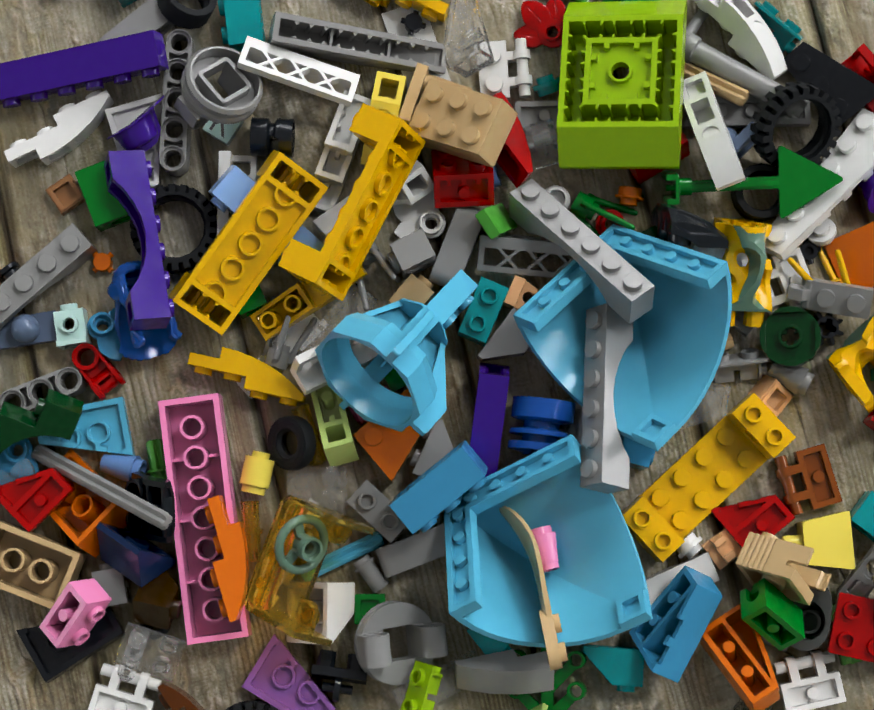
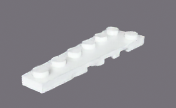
[765,108,874,261]

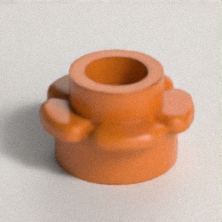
[615,186,644,207]

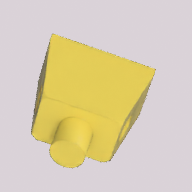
[781,511,856,569]

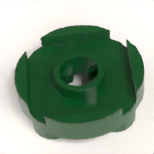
[760,306,822,368]

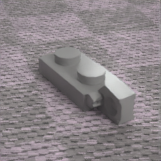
[786,278,874,320]

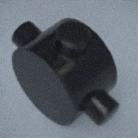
[401,10,426,36]
[800,239,821,265]

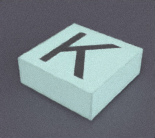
[202,120,244,146]

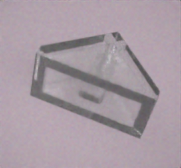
[524,118,559,170]

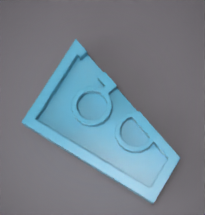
[38,397,135,456]

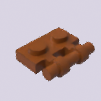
[774,444,842,515]

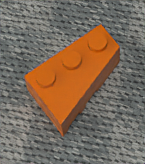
[353,388,421,483]
[700,604,780,710]

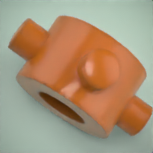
[92,252,114,273]

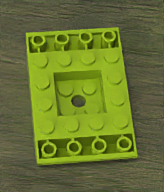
[557,0,687,169]

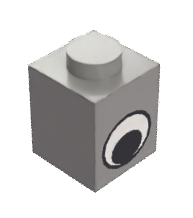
[91,563,132,607]

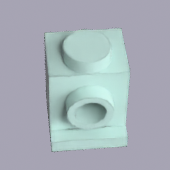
[53,303,92,350]

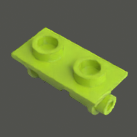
[401,660,443,710]

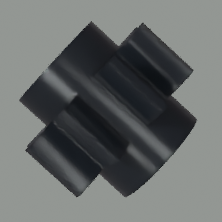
[814,311,844,347]

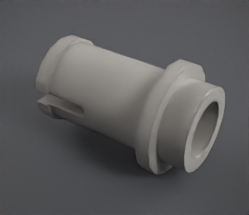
[353,553,389,594]

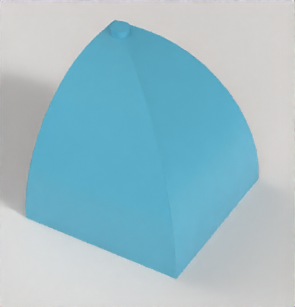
[513,224,732,451]
[444,434,653,648]

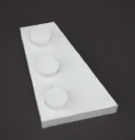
[105,93,162,188]

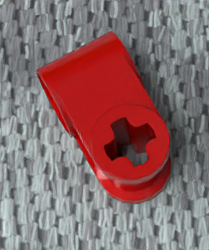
[72,343,126,401]

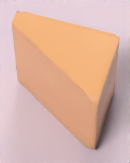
[747,375,794,417]

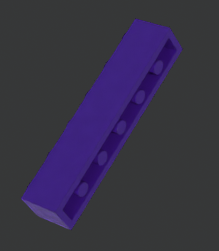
[0,30,169,108]

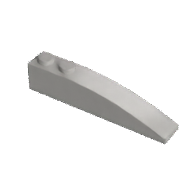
[268,11,449,74]

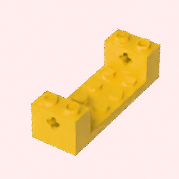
[278,103,426,301]
[169,150,329,335]
[622,393,796,563]

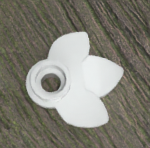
[393,191,446,239]

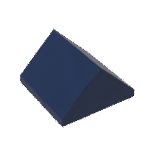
[96,522,177,588]

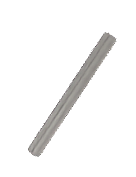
[31,445,173,530]

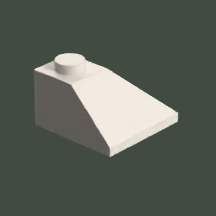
[286,581,355,645]

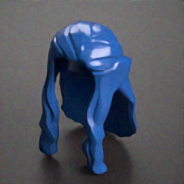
[107,260,183,361]

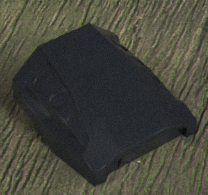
[650,203,728,248]
[125,471,175,544]

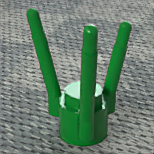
[569,191,638,236]

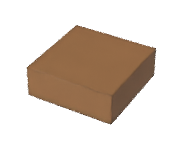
[45,173,85,216]

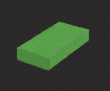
[475,203,518,239]

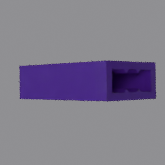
[470,362,510,477]

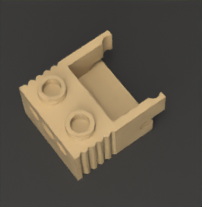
[735,532,832,606]

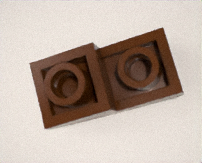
[158,682,205,710]

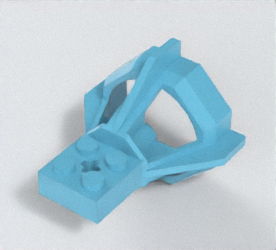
[315,269,478,436]

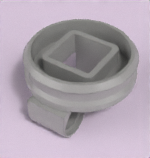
[174,46,263,130]
[354,600,448,685]

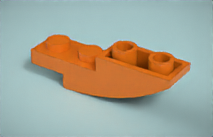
[204,495,249,622]

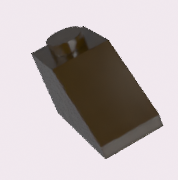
[133,570,182,630]

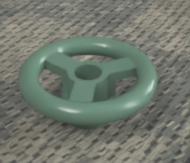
[274,514,329,574]

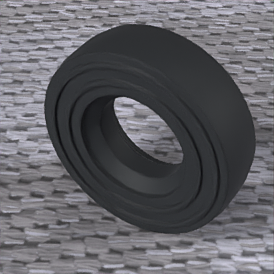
[268,416,316,470]

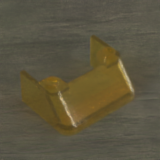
[244,495,375,646]

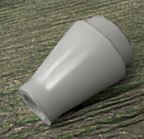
[767,362,815,396]

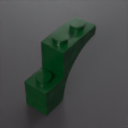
[0,389,84,454]

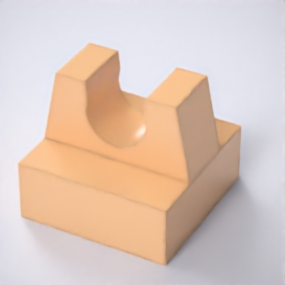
[503,275,538,310]
[701,529,741,570]

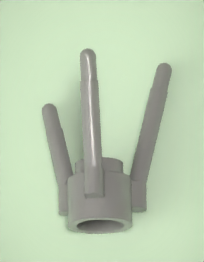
[357,242,401,311]
[262,296,317,370]

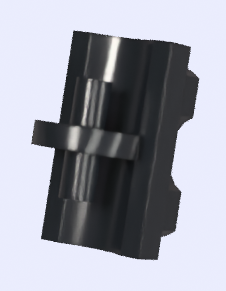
[311,649,367,702]

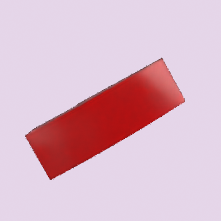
[492,91,533,188]

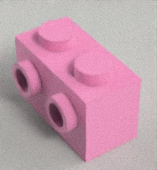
[39,578,112,649]

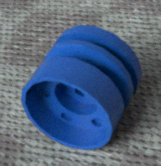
[508,396,576,455]

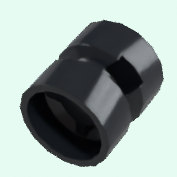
[250,117,295,158]

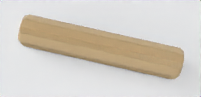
[684,62,749,106]

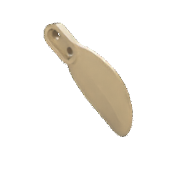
[499,506,568,671]

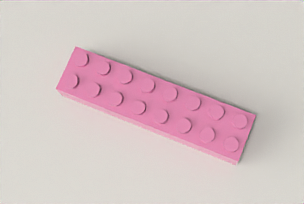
[158,393,252,645]

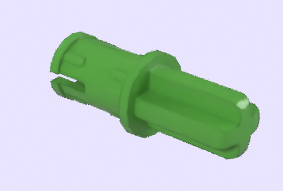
[146,439,167,479]

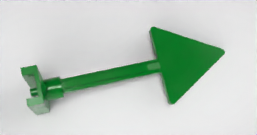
[661,146,843,218]

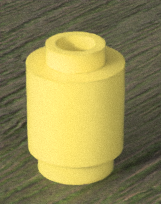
[239,450,275,496]

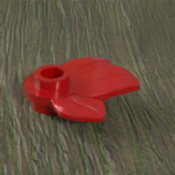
[513,0,566,48]

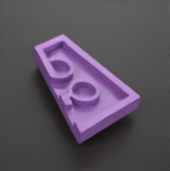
[242,634,336,710]

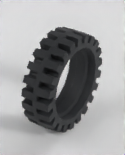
[750,81,842,168]
[130,184,217,274]

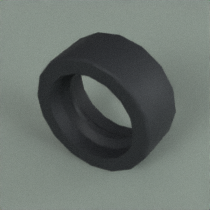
[157,0,217,29]
[731,163,779,223]

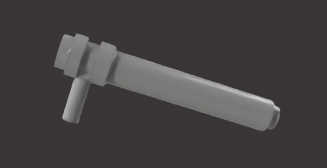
[685,9,808,119]

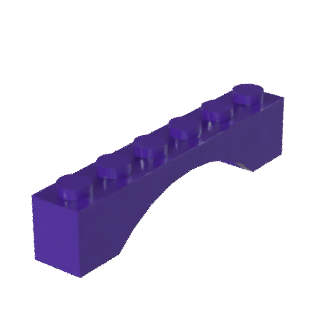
[104,150,175,331]

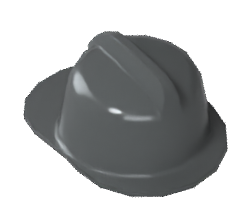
[785,588,832,651]

